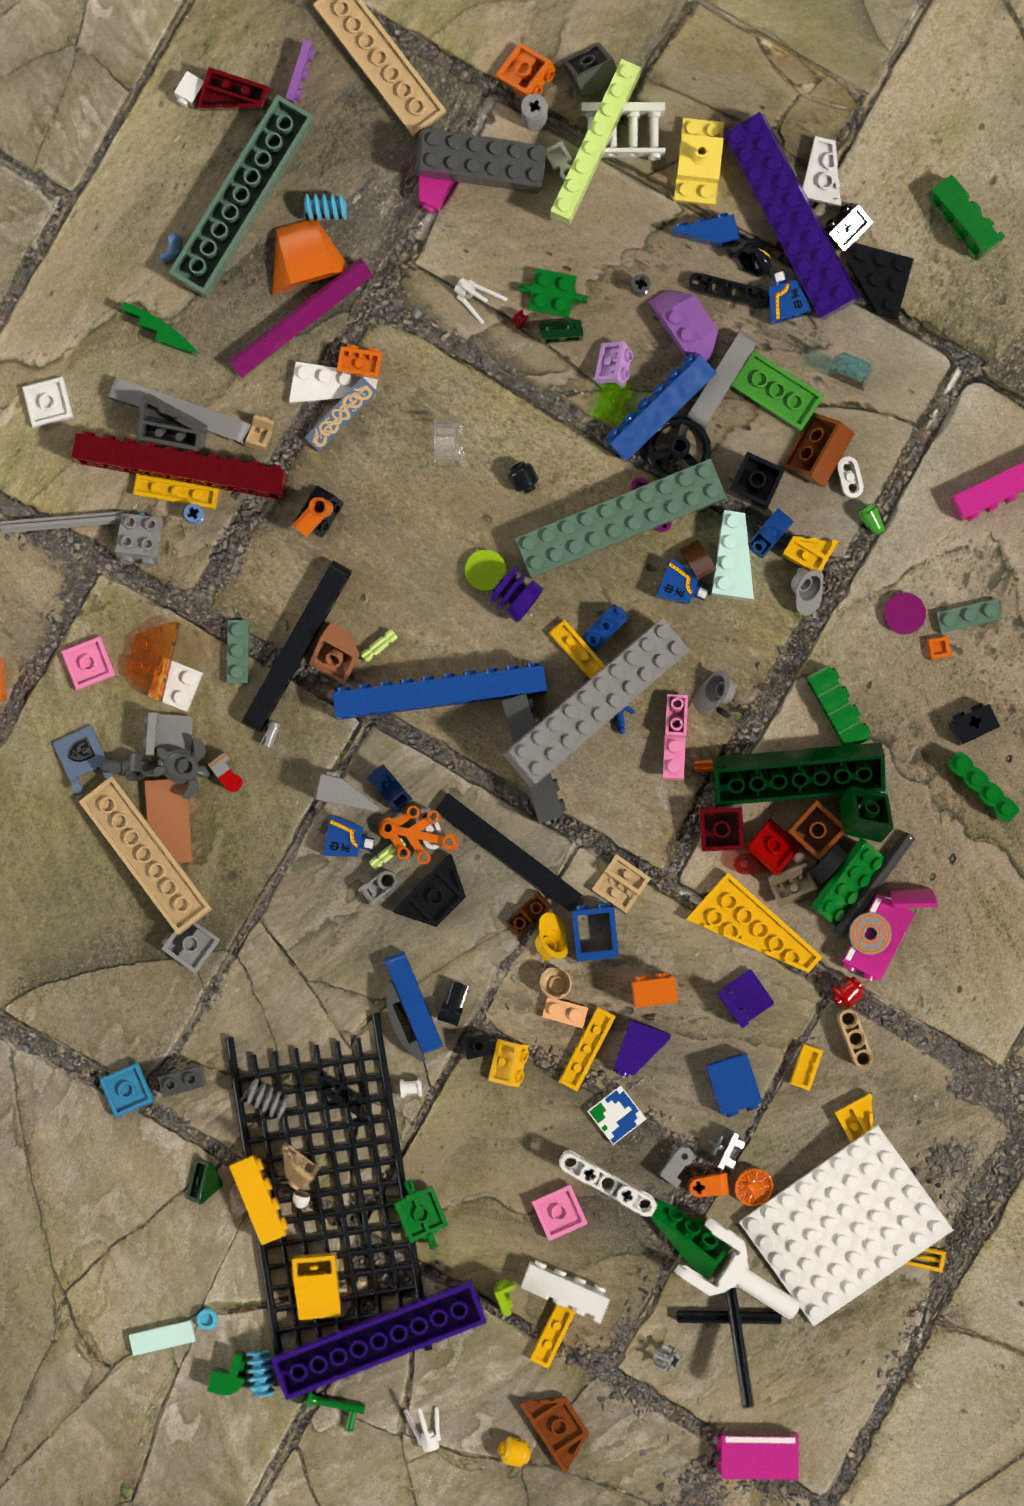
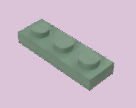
[935,599,1003,634]
[227,620,250,684]

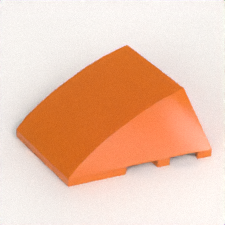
[273,218,349,295]

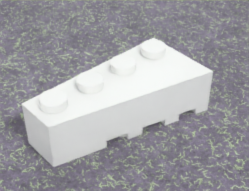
[521,1260,610,1324]

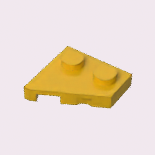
[834,1093,873,1143]

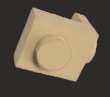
[245,415,274,452]

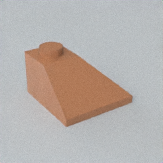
[309,622,360,684]

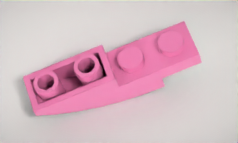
[662,694,688,781]

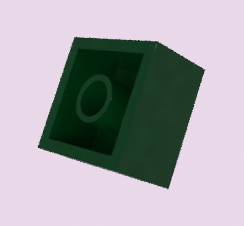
[839,786,894,842]

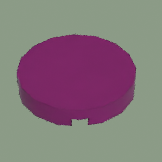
[884,593,926,635]

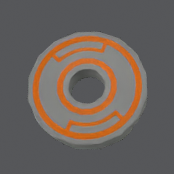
[849,912,892,955]

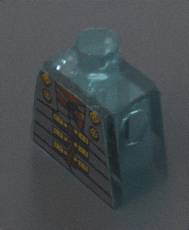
[827,352,872,391]

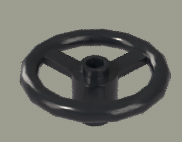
[645,417,712,478]

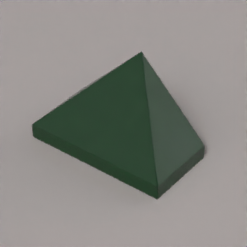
[186,1157,223,1204]

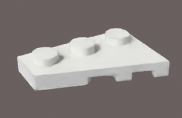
[803,136,842,208]

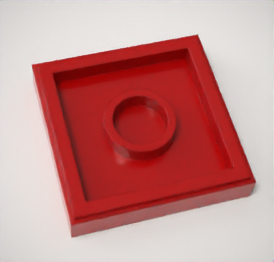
[745,818,801,876]

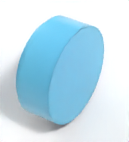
[196,1308,218,1330]

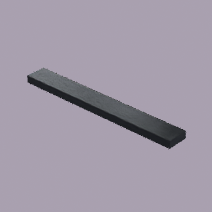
[436,793,582,911]

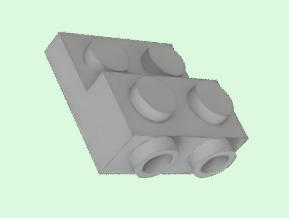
[162,921,221,974]

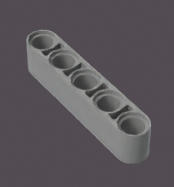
[687,331,758,428]

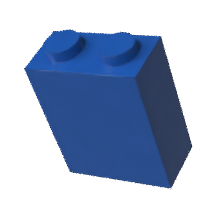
[705,1052,763,1117]

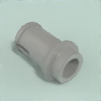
[260,720,281,748]

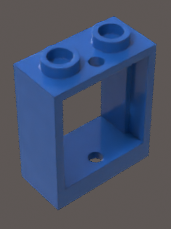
[572,903,619,962]

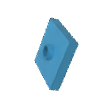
[99,1062,155,1118]

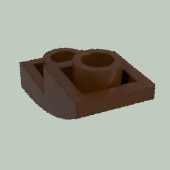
[679,539,716,580]
[506,891,553,937]

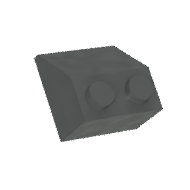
[562,43,617,98]

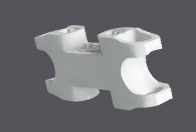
[559,1150,657,1217]

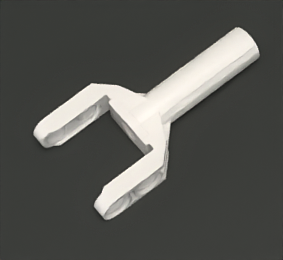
[674,1218,800,1320]

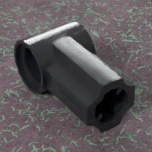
[437,981,469,1026]

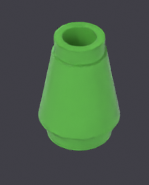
[858,503,885,536]

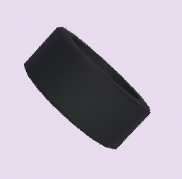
[809,844,848,884]

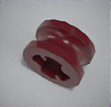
[509,309,530,330]

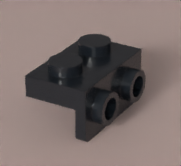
[295,486,344,538]

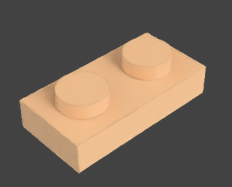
[542,997,588,1028]

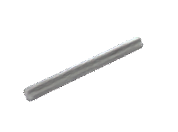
[0,511,124,533]

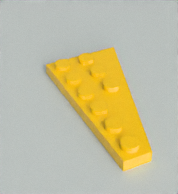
[685,872,822,973]

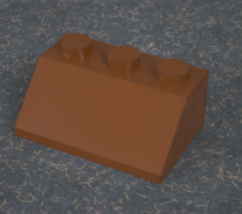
[782,413,855,488]

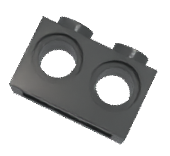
[158,1064,207,1098]

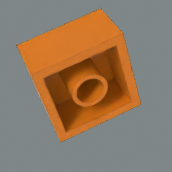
[630,972,678,1008]

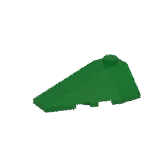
[649,1200,733,1279]

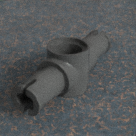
[102,753,164,781]

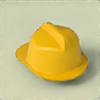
[535,912,568,961]

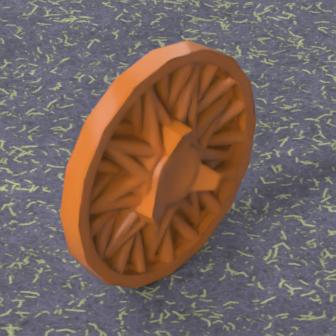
[734,1168,774,1206]

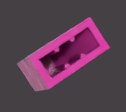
[419,176,454,214]

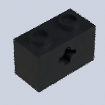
[948,703,1000,745]

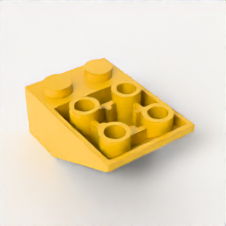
[292,1252,342,1320]

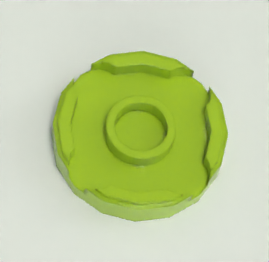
[465,550,506,591]

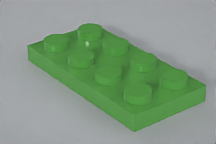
[731,351,824,432]

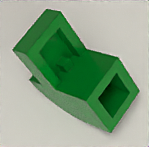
[207,1350,247,1395]

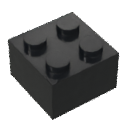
[728,451,785,510]

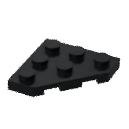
[847,242,914,320]

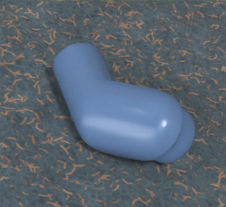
[160,233,182,264]

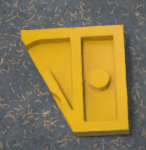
[781,536,838,571]

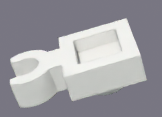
[546,141,572,181]

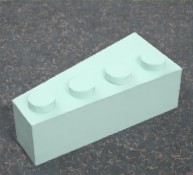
[710,510,754,602]

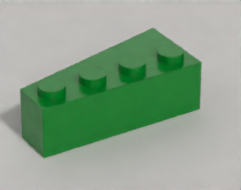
[928,175,1006,261]

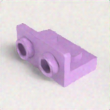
[594,341,633,388]

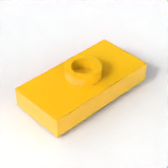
[789,1044,823,1091]

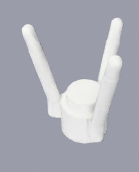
[454,277,508,324]
[404,1407,441,1452]

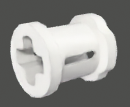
[400,1078,423,1098]

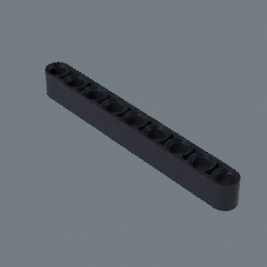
[242,560,352,733]

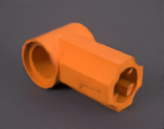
[293,497,333,537]

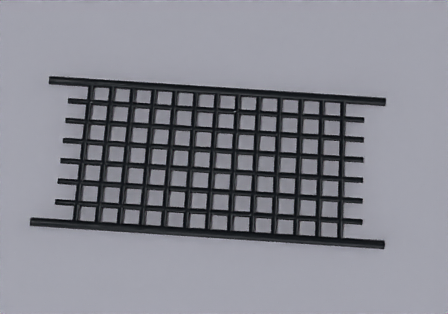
[225,1013,433,1354]

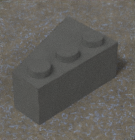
[137,393,208,451]

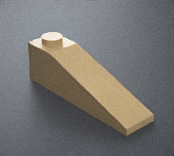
[282,1142,320,1191]

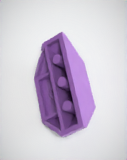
[648,291,718,363]

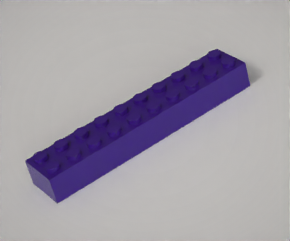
[723,112,860,320]
[271,1279,487,1401]

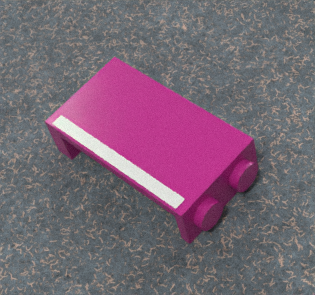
[840,894,915,982]
[716,1431,799,1480]

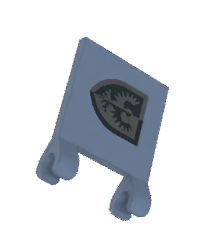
[53,725,115,794]

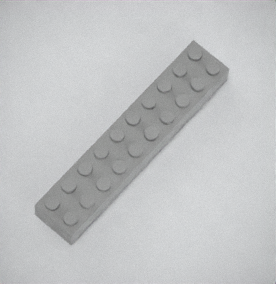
[503,618,690,787]

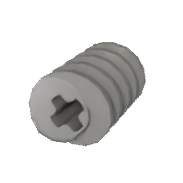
[521,93,548,131]
[241,1078,288,1121]

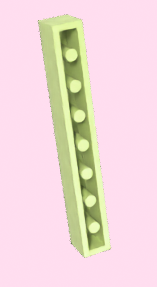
[550,59,641,226]

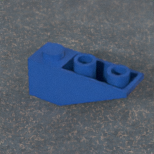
[671,213,739,248]

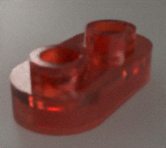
[733,853,770,874]

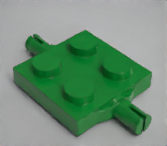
[517,268,588,318]
[393,1179,448,1250]

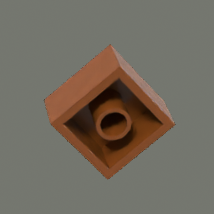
[786,800,844,860]

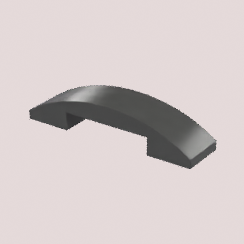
[386,981,426,1062]

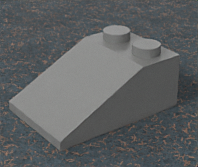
[316,771,381,813]

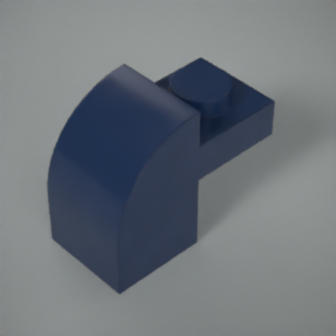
[367,764,412,812]

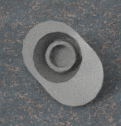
[791,568,824,616]
[693,669,738,713]

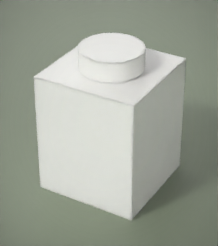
[174,71,204,109]

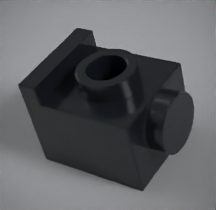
[463,1033,495,1060]

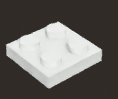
[148,657,203,712]

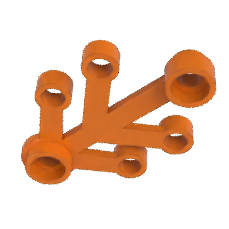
[378,806,459,865]

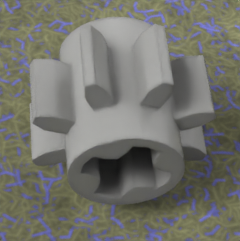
[653,1345,680,1372]

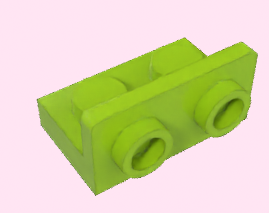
[493,1278,516,1317]

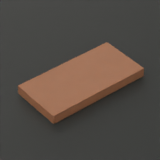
[145,779,193,863]

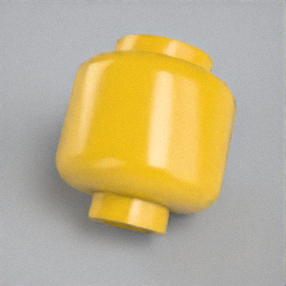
[498,1437,531,1468]

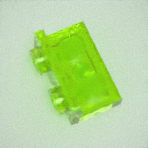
[593,383,633,426]

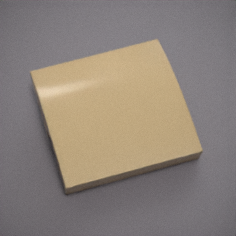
[591,854,651,914]

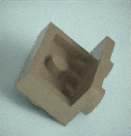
[768,863,818,907]

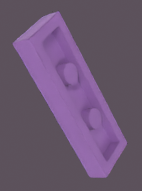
[285,40,315,105]

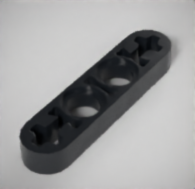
[688,273,768,309]

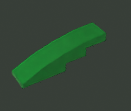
[121,302,198,357]

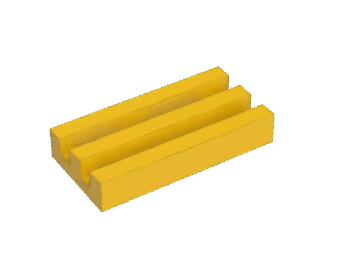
[904,1247,947,1273]

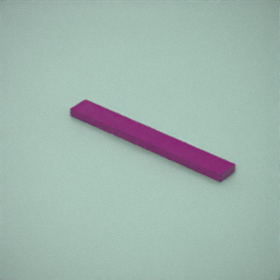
[229,258,373,378]

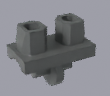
[708,1127,746,1169]

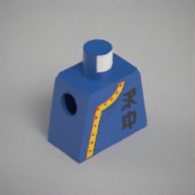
[767,272,811,325]
[655,559,708,605]
[323,816,375,857]

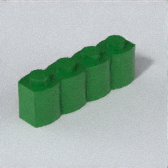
[805,665,871,746]
[945,752,1019,823]

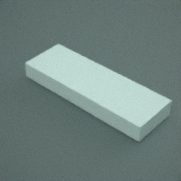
[129,1319,196,1356]

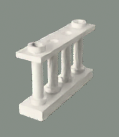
[581,102,665,160]

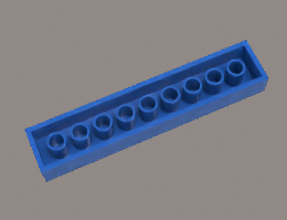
[333,662,547,720]

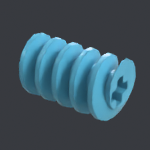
[304,193,347,221]
[246,1350,275,1397]

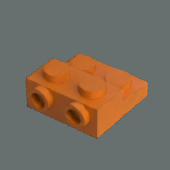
[495,43,555,98]

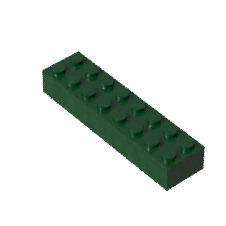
[712,742,886,806]

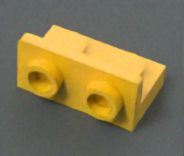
[488,1039,529,1087]

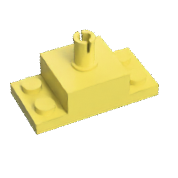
[674,118,725,206]

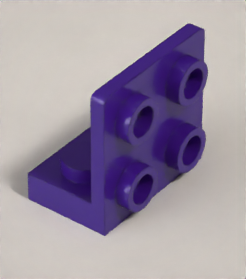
[716,969,774,1029]

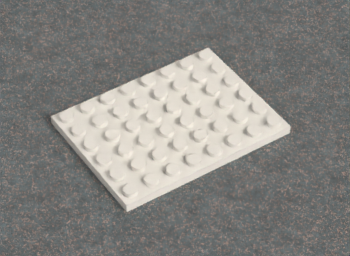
[739,1124,953,1326]

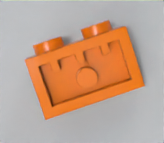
[337,345,383,379]

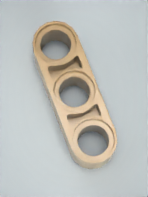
[837,1008,873,1069]

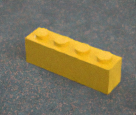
[229,1154,289,1245]

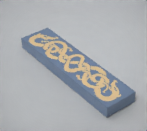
[304,377,378,452]

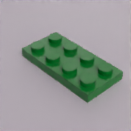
[811,838,886,926]

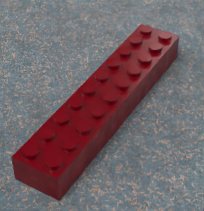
[71,431,288,501]

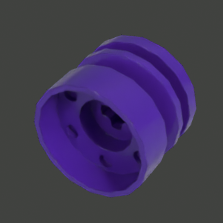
[489,567,544,623]

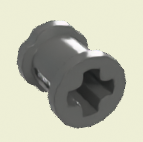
[631,274,651,297]

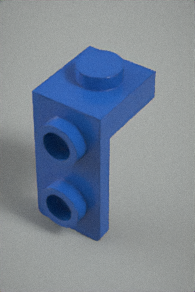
[581,603,629,652]

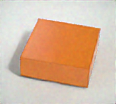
[926,636,952,660]

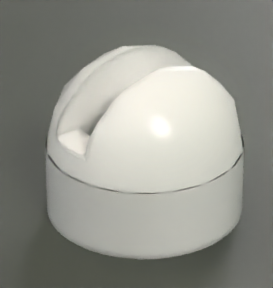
[292,1191,310,1209]

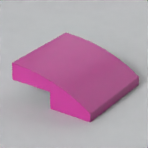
[888,888,937,908]

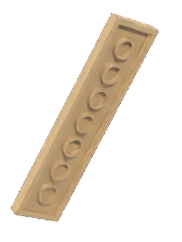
[313,0,447,138]
[79,776,213,935]

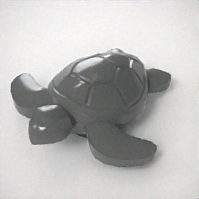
[152,737,213,799]

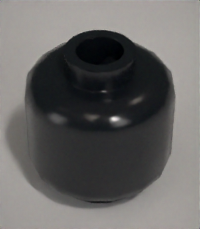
[508,461,539,494]

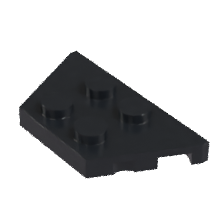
[393,854,466,927]

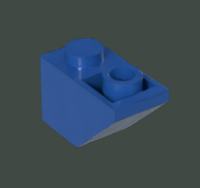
[748,508,794,558]

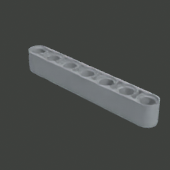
[108,377,251,445]

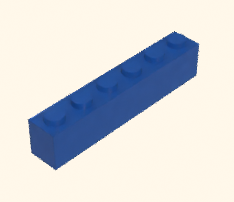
[605,352,717,461]

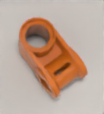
[687,1172,729,1198]

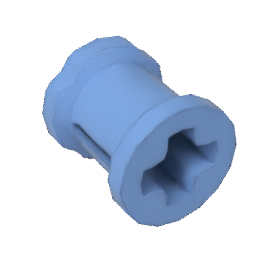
[184,504,205,525]

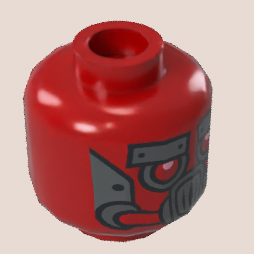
[832,976,864,1008]

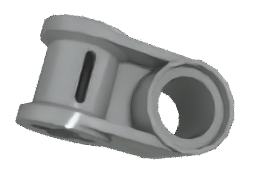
[357,871,398,907]

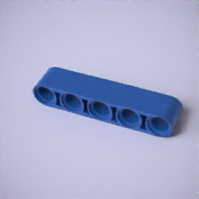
[384,951,443,1054]

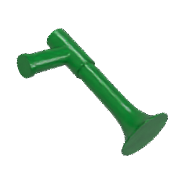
[305,1391,365,1432]

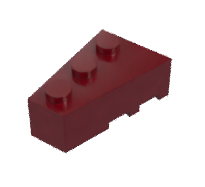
[196,67,272,111]

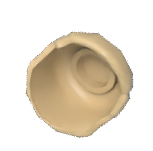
[539,967,572,999]

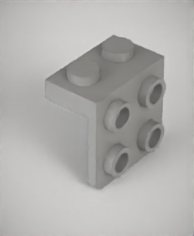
[115,513,163,567]
[142,712,194,756]

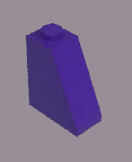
[613,1019,671,1078]

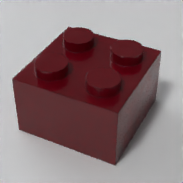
[699,805,745,852]

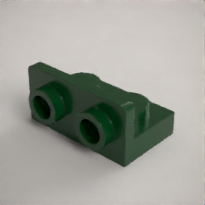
[540,319,583,344]

